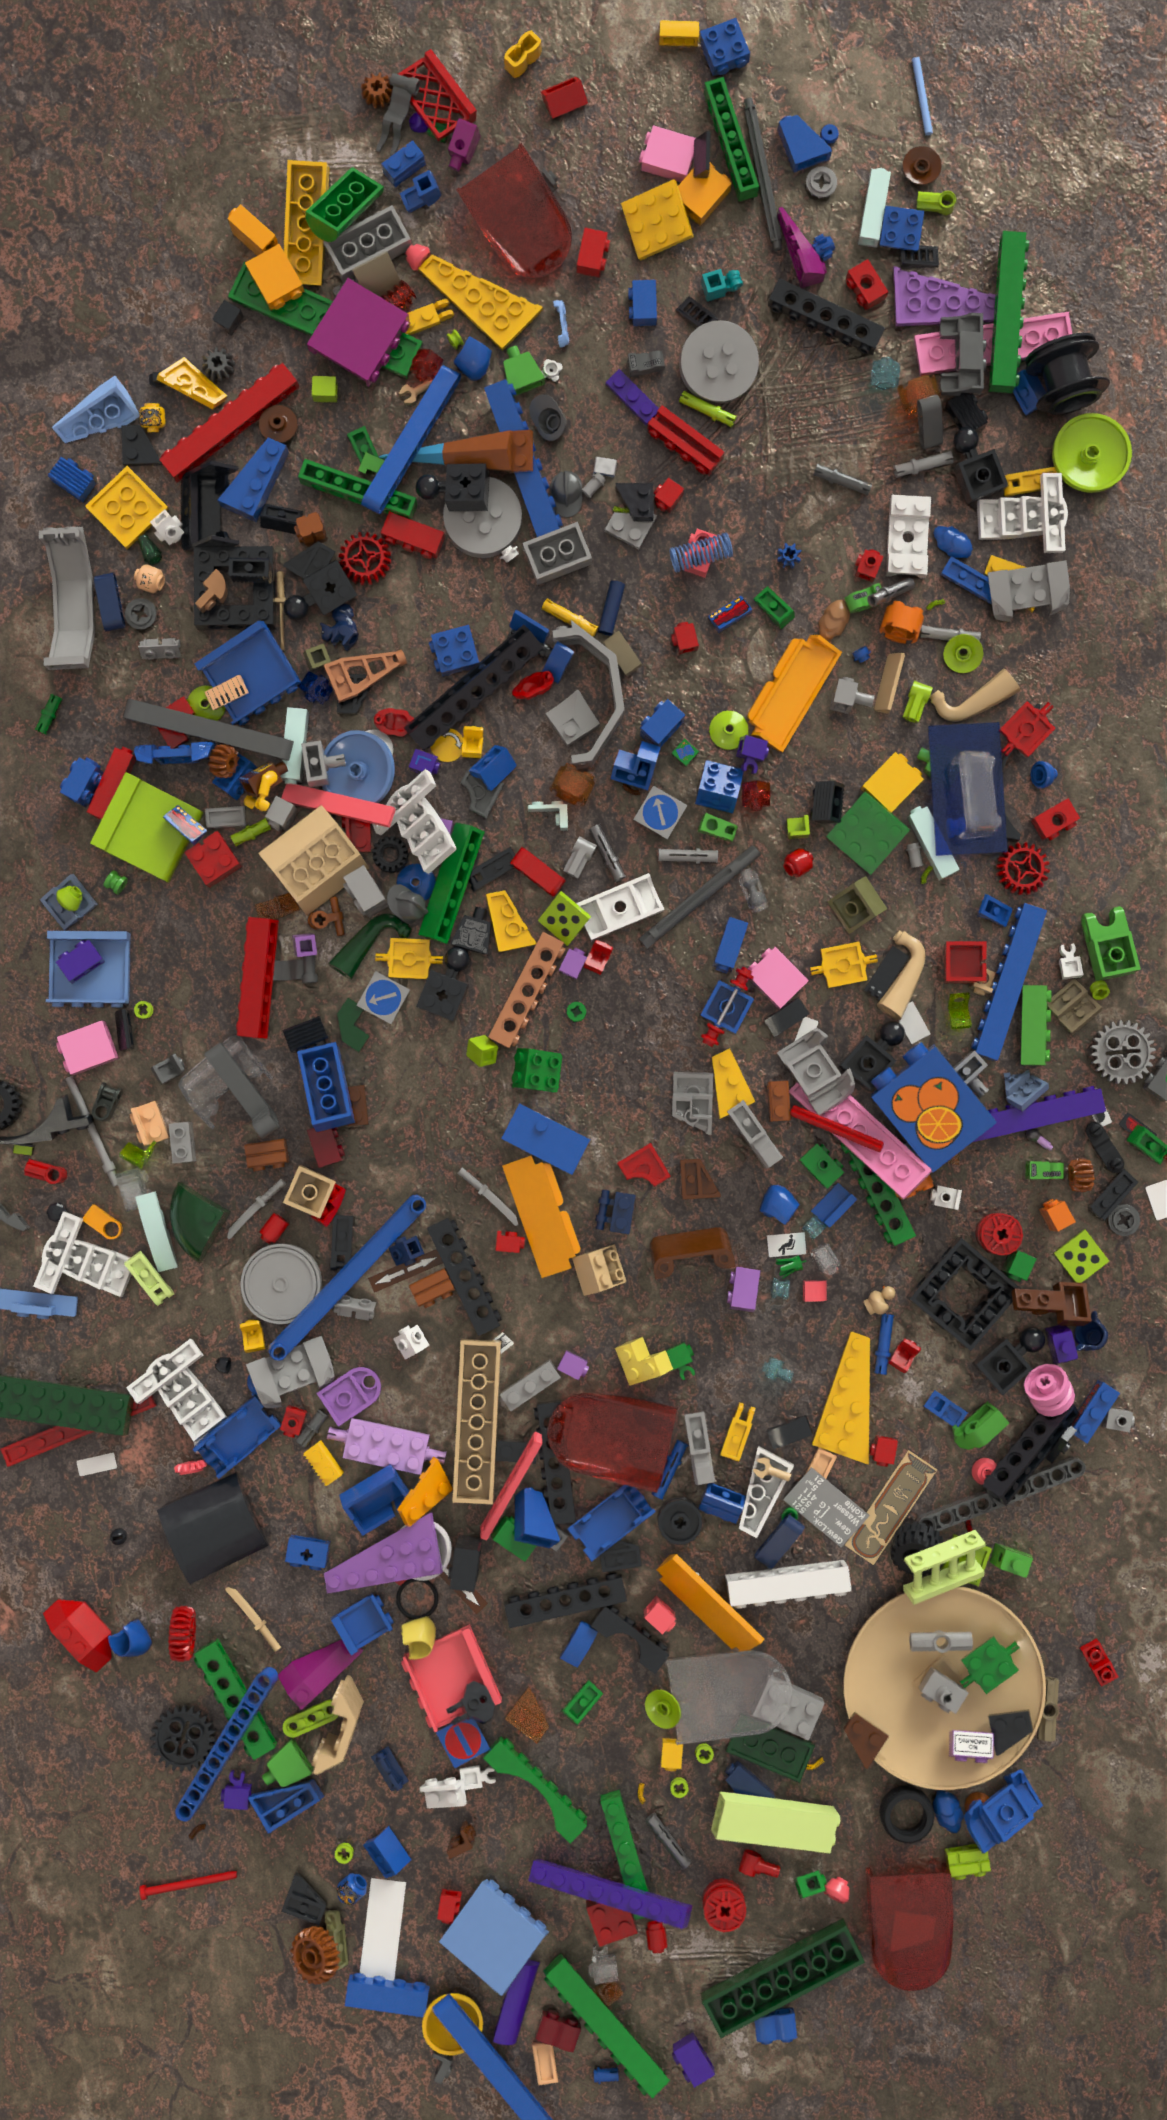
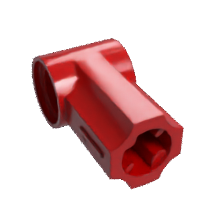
[24,1159,67,1184]

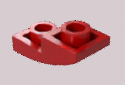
[311,1184,346,1227]
[1080,1638,1119,1687]

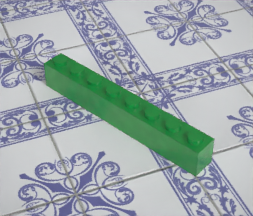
[988,231,1029,393]
[543,1953,670,2099]

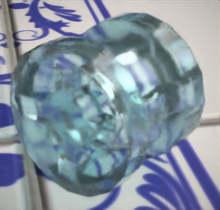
[801,1215,826,1240]
[771,1278,790,1300]

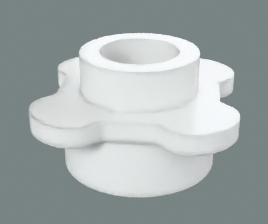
[541,359,562,382]
[500,545,519,563]

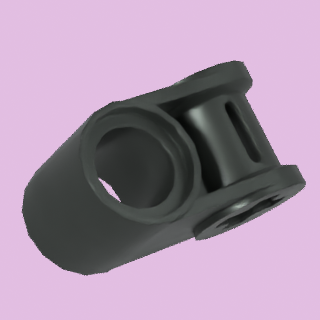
[92,1082,123,1122]

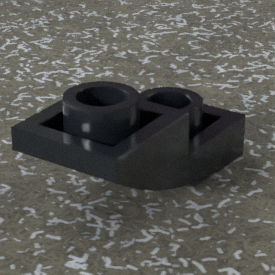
[764,997,810,1037]
[766,1415,813,1449]

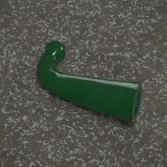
[328,914,412,980]

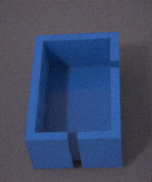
[339,1464,410,1536]

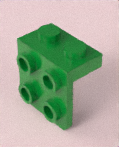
[512,1048,562,1093]

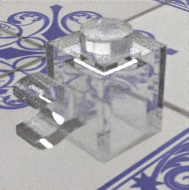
[588,1944,619,1984]

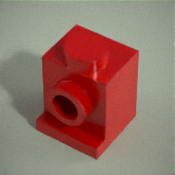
[496,1230,525,1253]
[280,1405,308,1438]
[437,1889,462,1924]

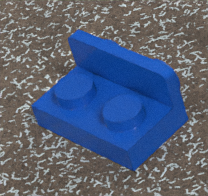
[212,753,258,800]

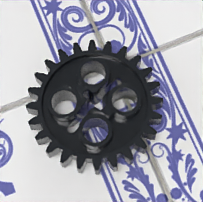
[150,1704,217,1772]

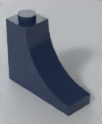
[724,1760,775,1844]

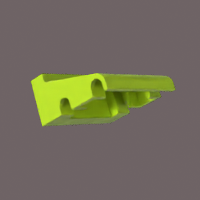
[90,772,204,883]

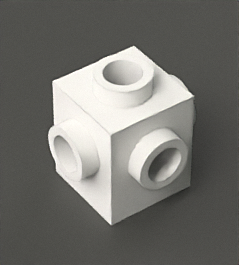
[150,510,184,545]
[393,1325,429,1360]

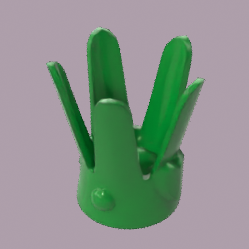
[776,1255,806,1279]

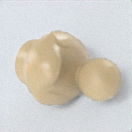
[864,1286,896,1315]

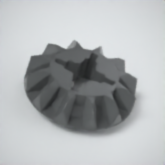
[125,598,157,630]
[1107,1204,1140,1236]

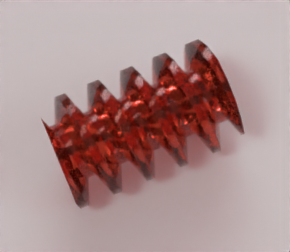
[381,280,417,309]

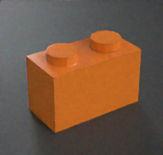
[1039,1199,1076,1232]

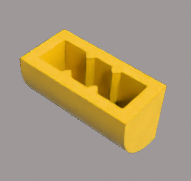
[659,20,699,47]

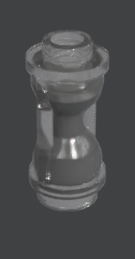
[737,868,768,914]

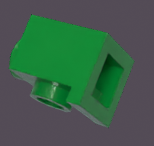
[794,1870,827,1899]

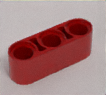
[510,847,566,897]

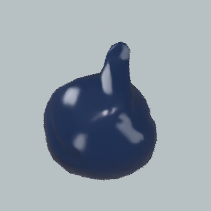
[1074,1311,1108,1351]

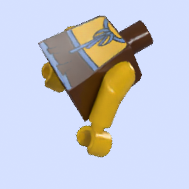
[238,761,288,811]

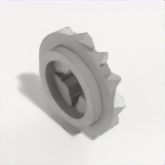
[806,166,837,199]

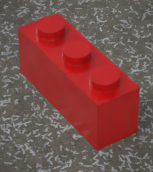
[381,511,445,559]

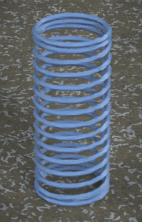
[669,532,733,573]

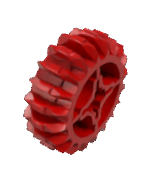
[338,532,392,586]
[996,842,1050,896]
[168,1606,196,1662]

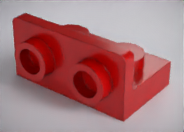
[342,817,372,853]

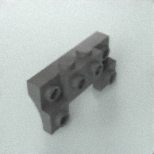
[940,313,986,396]

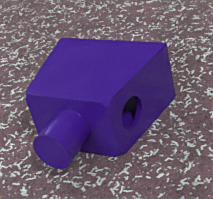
[1044,1325,1078,1365]

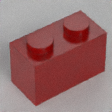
[577,228,610,277]

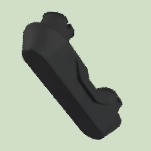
[1086,1122,1124,1173]

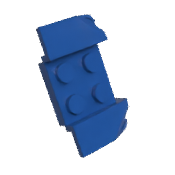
[134,742,217,765]
[964,1769,1043,1854]

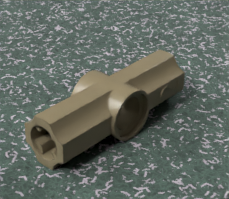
[1037,1676,1059,1742]

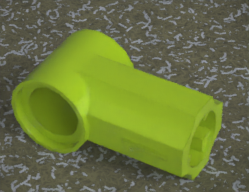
[916,191,956,216]
[902,681,933,723]

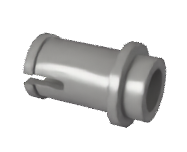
[581,472,606,498]
[905,842,924,868]

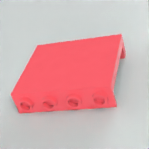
[401,1624,502,1732]

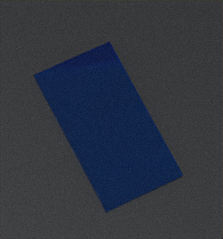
[928,722,1008,856]

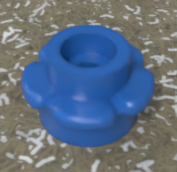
[852,646,871,663]

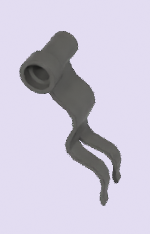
[376,73,421,156]
[239,955,318,983]

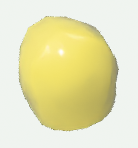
[401,1617,436,1659]

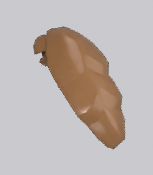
[818,599,850,641]

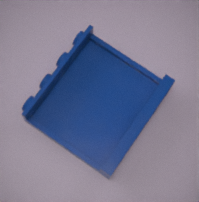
[194,621,302,726]

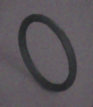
[396,1579,438,1620]

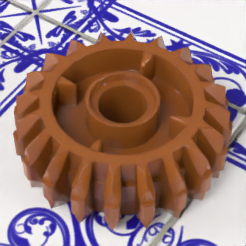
[290,1926,341,1985]

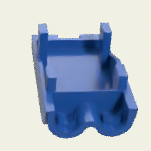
[192,1395,281,1479]
[567,1479,656,1562]

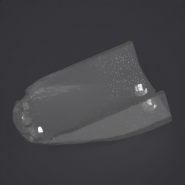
[665,1650,792,1745]

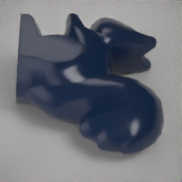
[320,603,359,651]

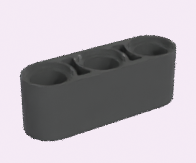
[917,394,943,450]

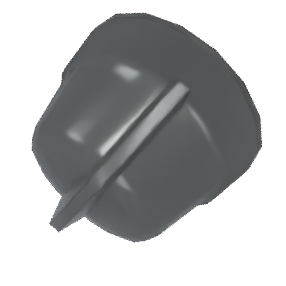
[529,395,567,441]
[551,471,582,518]
[387,884,428,924]

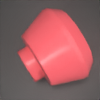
[405,244,431,271]
[972,1458,997,1485]
[824,1876,850,1904]

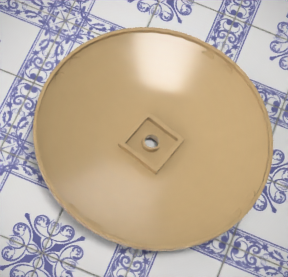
[843,1586,1046,1790]

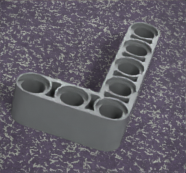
[204,1042,279,1139]

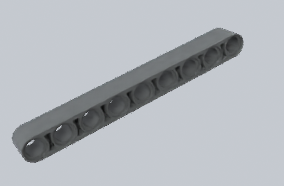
[123,698,294,761]
[916,1456,1086,1531]

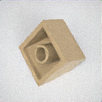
[283,1165,336,1218]

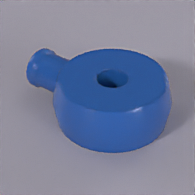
[820,124,839,144]

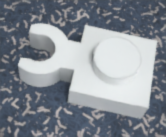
[1059,943,1084,980]
[460,1765,496,1790]

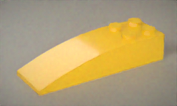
[284,160,330,286]

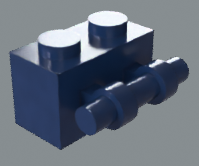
[595,1190,636,1234]

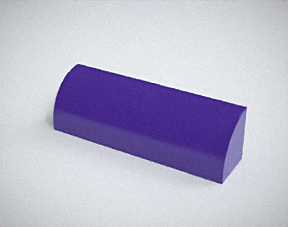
[493,1959,540,2045]

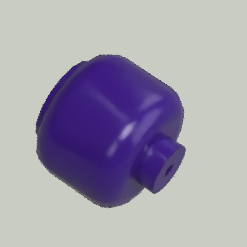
[409,112,428,133]

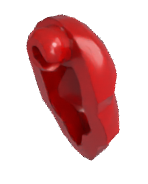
[512,671,554,700]
[374,708,415,737]

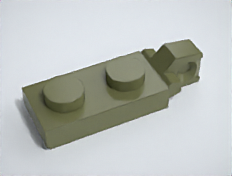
[325,1910,348,1972]

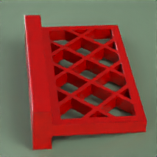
[398,49,477,141]

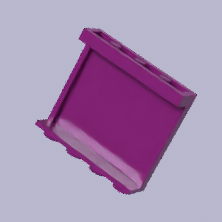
[307,278,410,387]

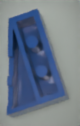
[248,1779,324,1834]

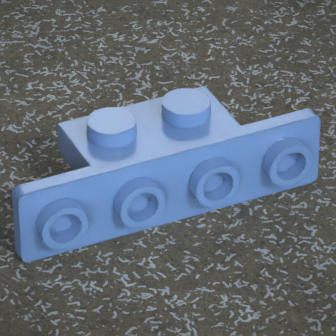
[0,1289,78,1319]

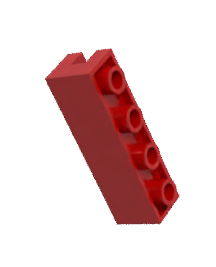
[647,405,724,476]

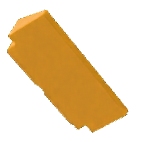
[747,635,842,753]
[502,1155,580,1278]
[656,1554,764,1654]

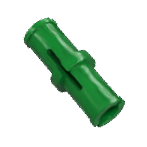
[35,694,62,735]

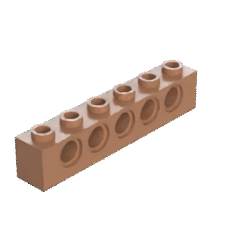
[488,932,566,1049]

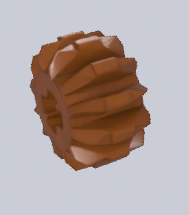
[361,72,394,109]
[208,744,239,778]
[1067,1159,1095,1192]

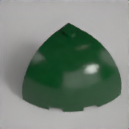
[170,1182,231,1264]

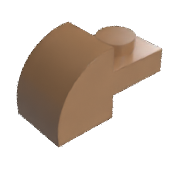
[195,569,228,613]

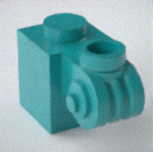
[701,269,743,302]

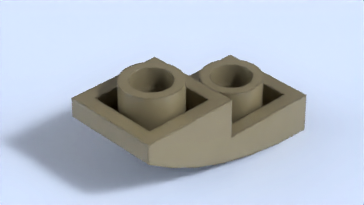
[603,631,642,676]

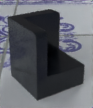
[213,300,244,336]

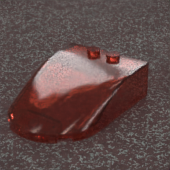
[456,143,572,278]
[547,1393,678,1493]
[866,1863,953,1991]

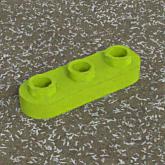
[283,1699,339,1738]

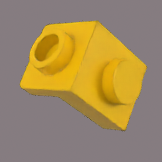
[462,726,483,758]
[240,1320,265,1353]

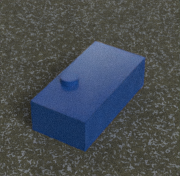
[297,1042,355,1132]
[501,1103,590,1175]

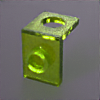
[948,992,972,1029]
[119,1141,156,1169]

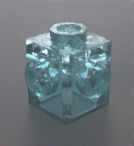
[871,357,900,390]

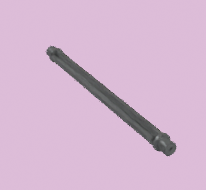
[744,98,783,251]

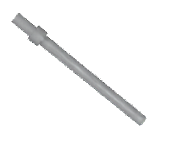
[66,1076,120,1187]

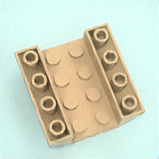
[258,805,369,916]
[311,1675,364,1775]

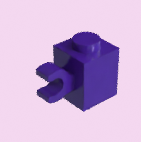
[736,735,769,774]
[221,1770,252,1810]

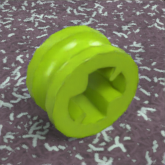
[446,329,464,350]
[1090,980,1110,1000]
[134,1001,154,1019]
[695,1743,714,1764]
[670,1777,688,1798]
[335,1842,354,1864]

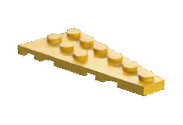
[812,1331,870,1465]

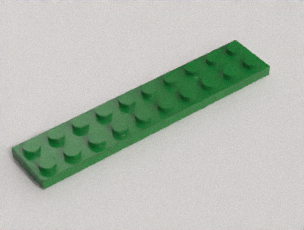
[228,262,423,379]

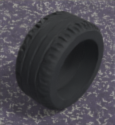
[879,1785,934,1844]

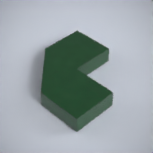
[337,998,370,1052]

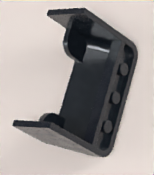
[181,460,239,552]

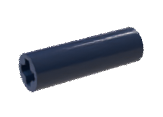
[598,580,625,636]

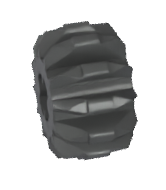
[201,347,236,383]

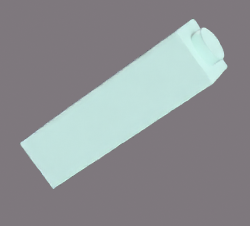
[858,168,891,248]
[281,707,309,785]
[907,806,960,881]

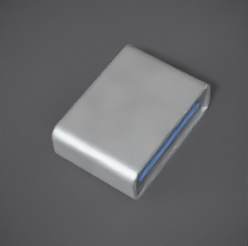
[593,457,617,477]

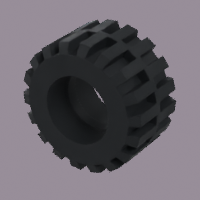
[0,1080,22,1129]
[891,1522,943,1577]

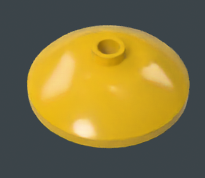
[422,1993,483,2055]

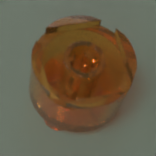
[897,374,941,415]
[549,763,595,807]

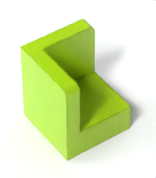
[312,376,338,402]
[786,815,810,839]
[466,1035,498,1067]

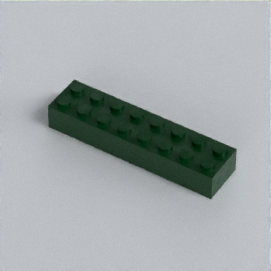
[0,1374,134,1436]
[701,1918,865,2039]

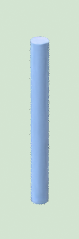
[912,57,933,136]

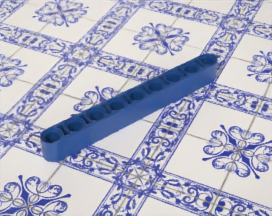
[361,365,461,514]
[175,1667,278,1821]
[432,1994,553,2120]

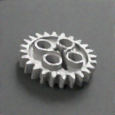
[1090,1020,1156,1084]

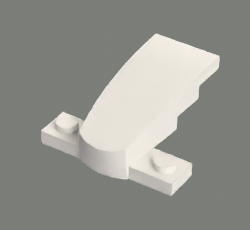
[977,473,1068,553]
[372,769,457,874]
[33,1212,132,1297]
[126,1339,227,1442]

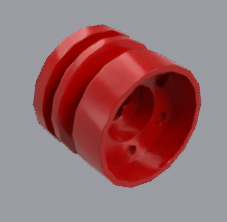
[975,1213,1023,1256]
[702,1878,746,1932]

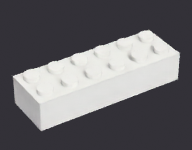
[725,1560,851,1609]

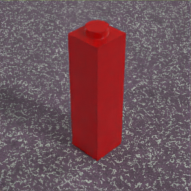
[87,747,136,820]

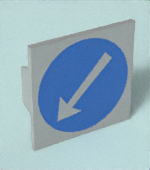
[633,786,687,839]
[356,971,410,1024]

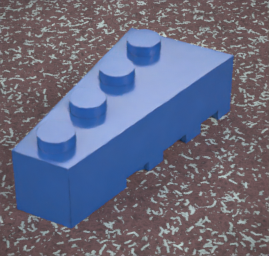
[218,437,289,523]

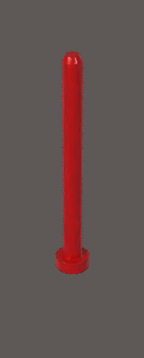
[140,1871,237,1900]

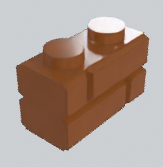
[294,512,328,548]
[767,1081,791,1122]
[244,1139,289,1172]
[409,1268,455,1308]

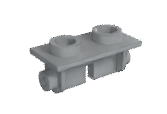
[138,638,181,660]
[334,1295,376,1321]

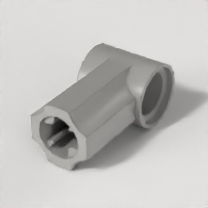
[563,836,597,879]

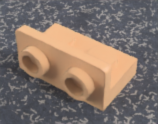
[130,1101,170,1146]

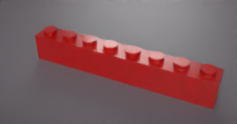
[159,363,300,483]

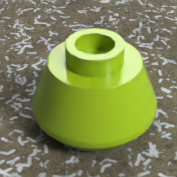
[56,886,82,911]

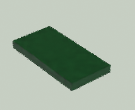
[725,1713,815,1783]

